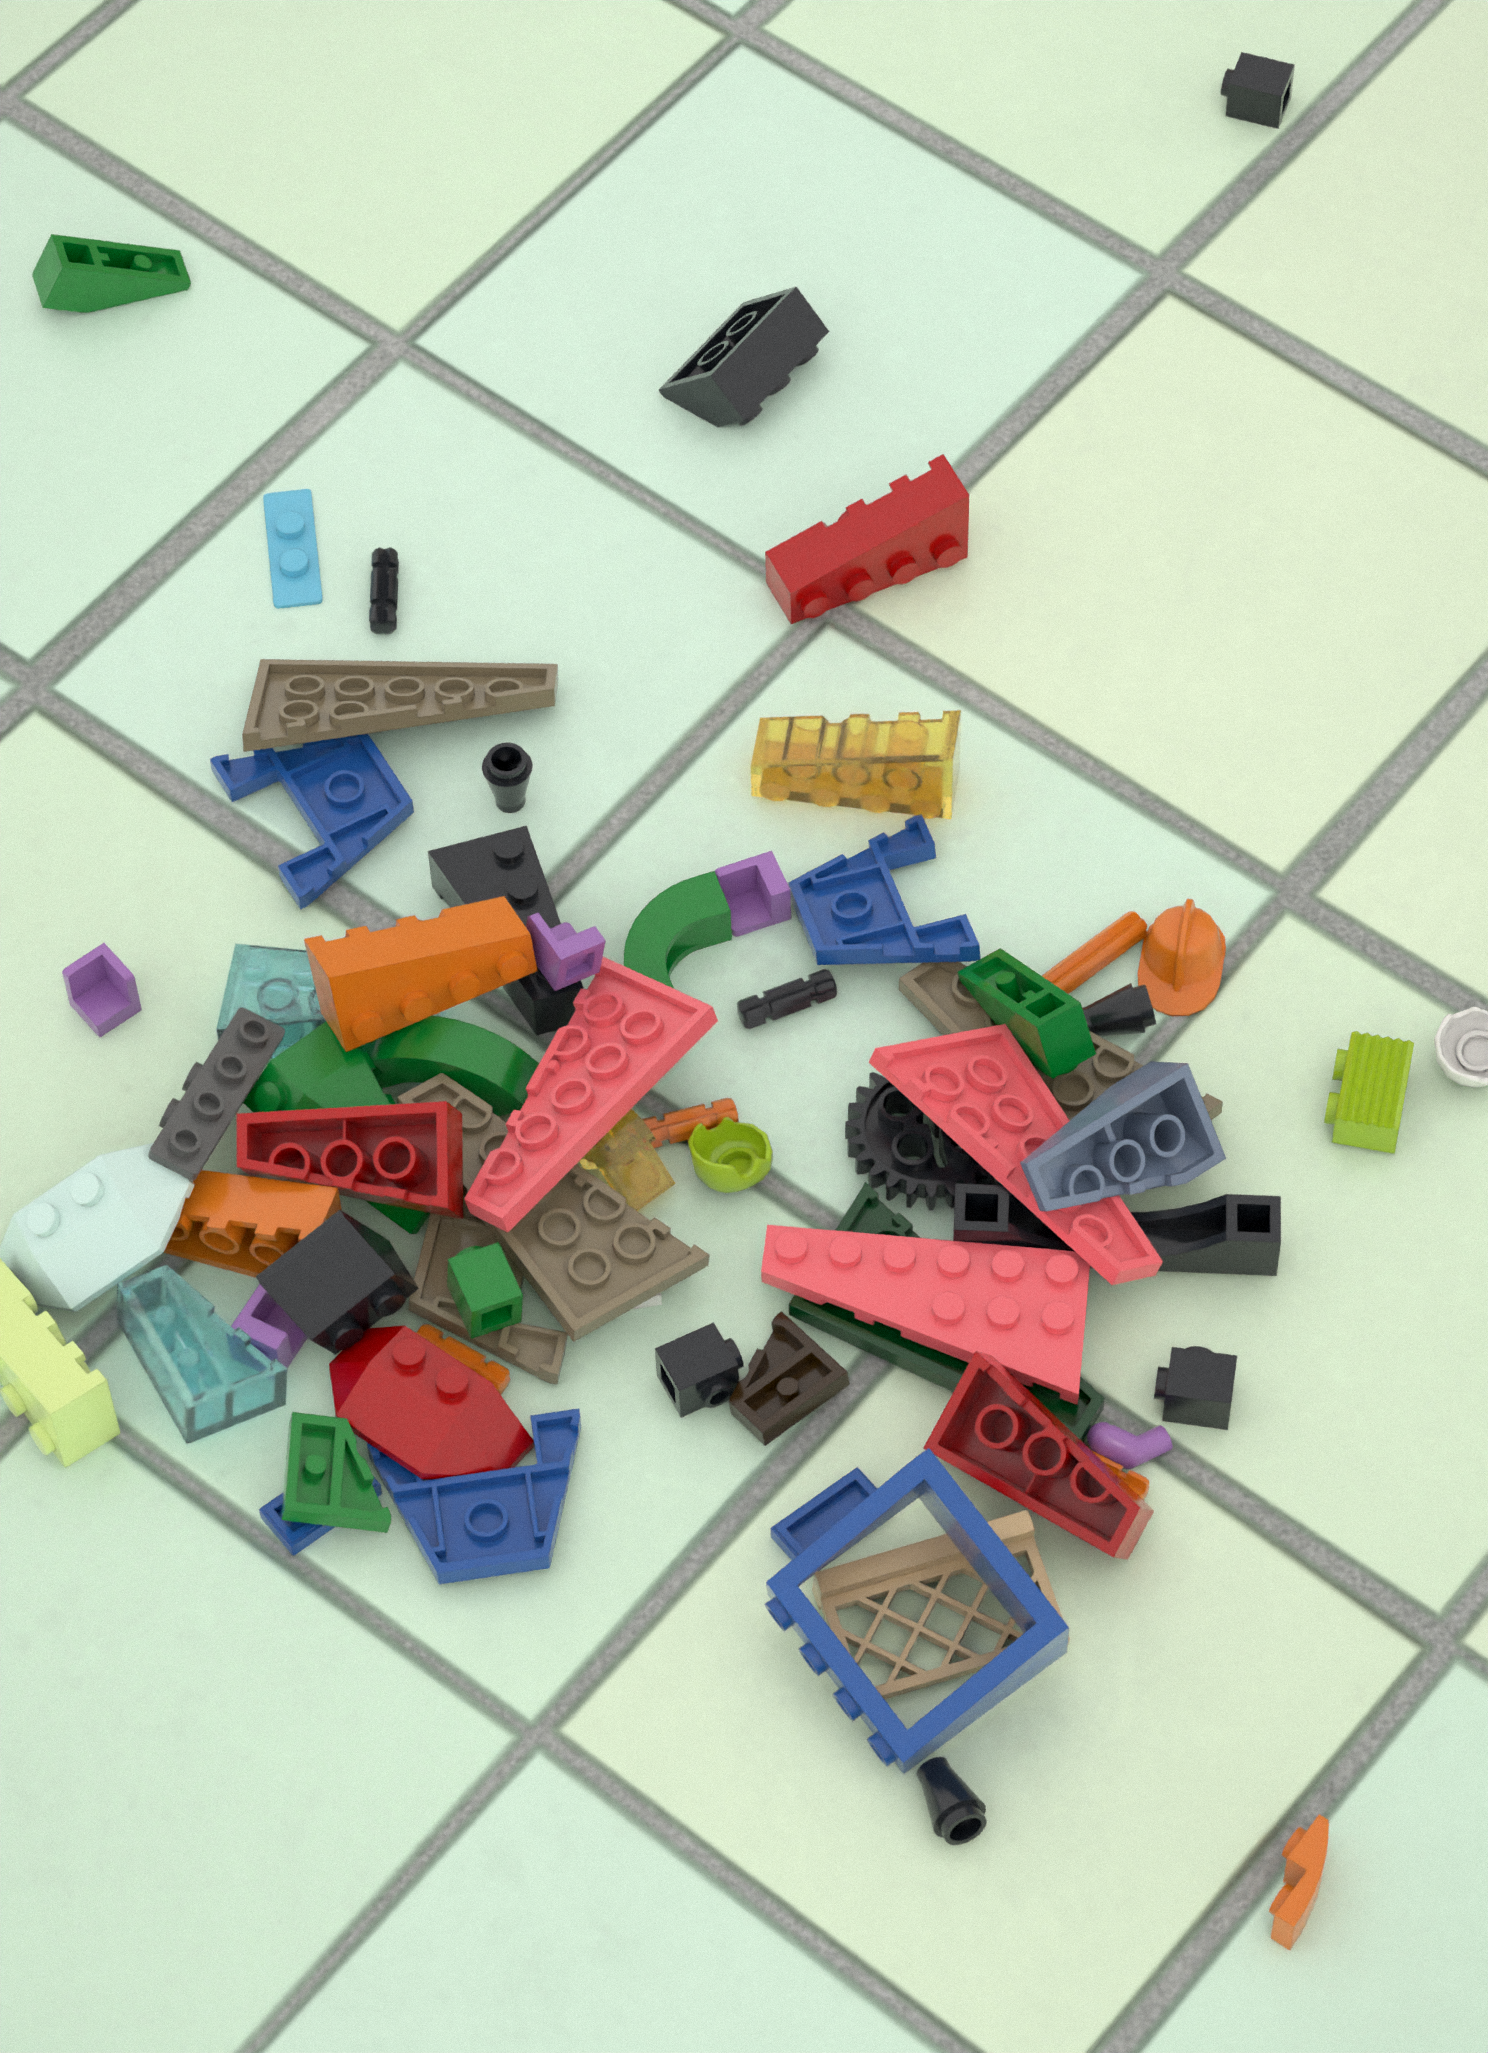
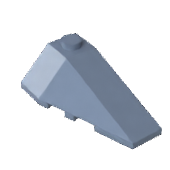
[1020,1061,1226,1212]

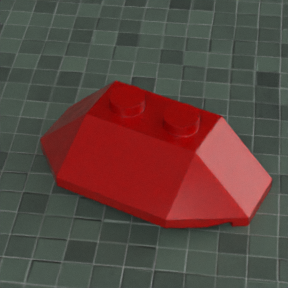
[329,1326,534,1480]

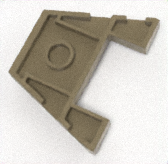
[409,1205,568,1385]

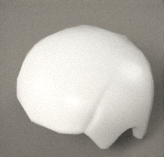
[1434,1006,1488,1087]

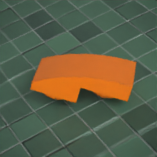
[1269,1814,1329,1951]

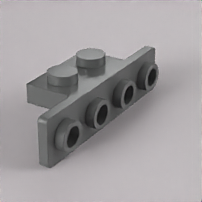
[148,1007,285,1180]

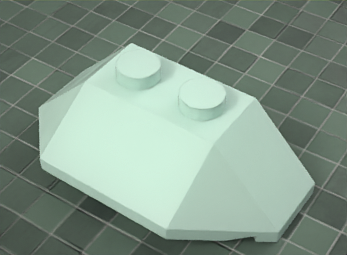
[0,1143,195,1312]

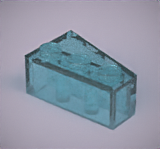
[117,1265,288,1444]

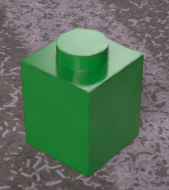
[447,1242,523,1339]

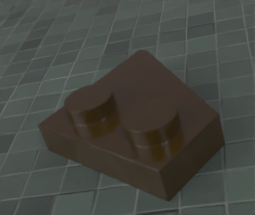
[728,1311,850,1446]

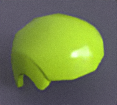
[688,1117,773,1193]

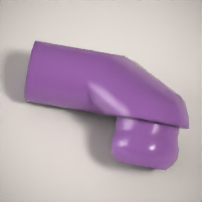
[1087,1422,1173,1470]

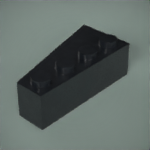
[428,825,584,1036]

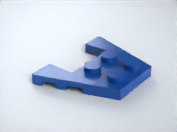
[210,734,414,910]
[788,814,981,965]
[367,1408,581,1584]

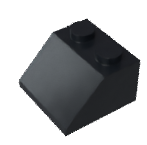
[256,1210,419,1355]

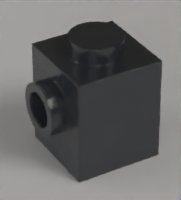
[1221,52,1295,129]
[655,1322,744,1418]
[1154,1346,1237,1430]

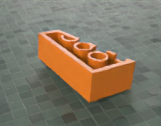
[304,896,537,1052]
[163,1170,342,1278]

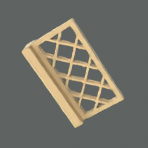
[812,1510,1070,1699]

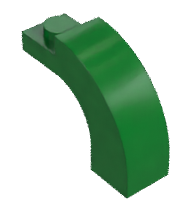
[624,871,732,988]
[361,1015,539,1117]

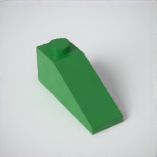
[32,234,191,313]
[957,948,1096,1079]

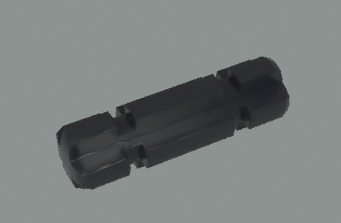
[369,547,399,634]
[737,969,837,1029]

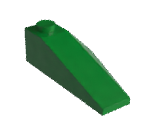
[244,1022,430,1234]

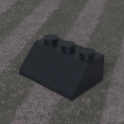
[659,286,829,427]

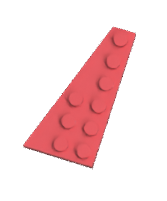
[464,957,718,1233]
[869,1024,1163,1285]
[761,1225,1090,1405]

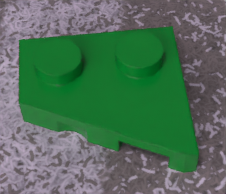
[281,1412,392,1533]

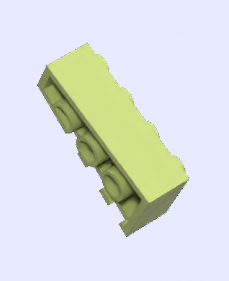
[0,1259,121,1468]

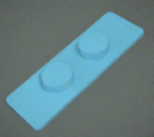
[263,489,323,609]

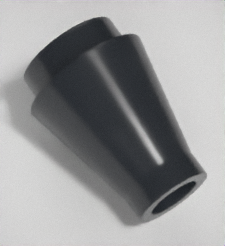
[482,742,533,813]
[1082,983,1156,1036]
[917,1757,987,1845]

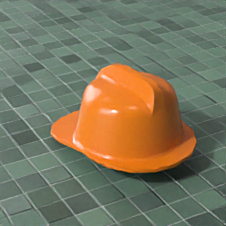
[1138,899,1226,1017]

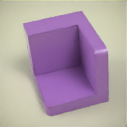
[715,851,791,937]
[526,912,606,991]
[62,943,142,1038]
[230,1284,308,1377]

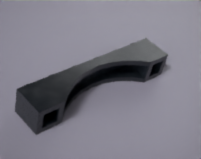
[953,1183,1281,1276]

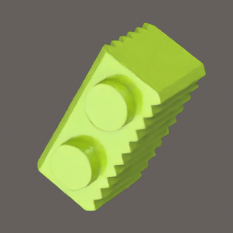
[1324,1031,1414,1154]

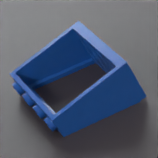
[764,1448,1069,1774]

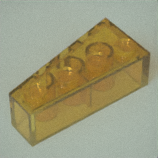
[751,710,961,819]

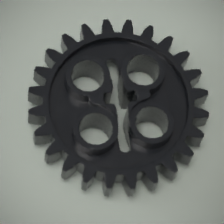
[845,1072,994,1210]

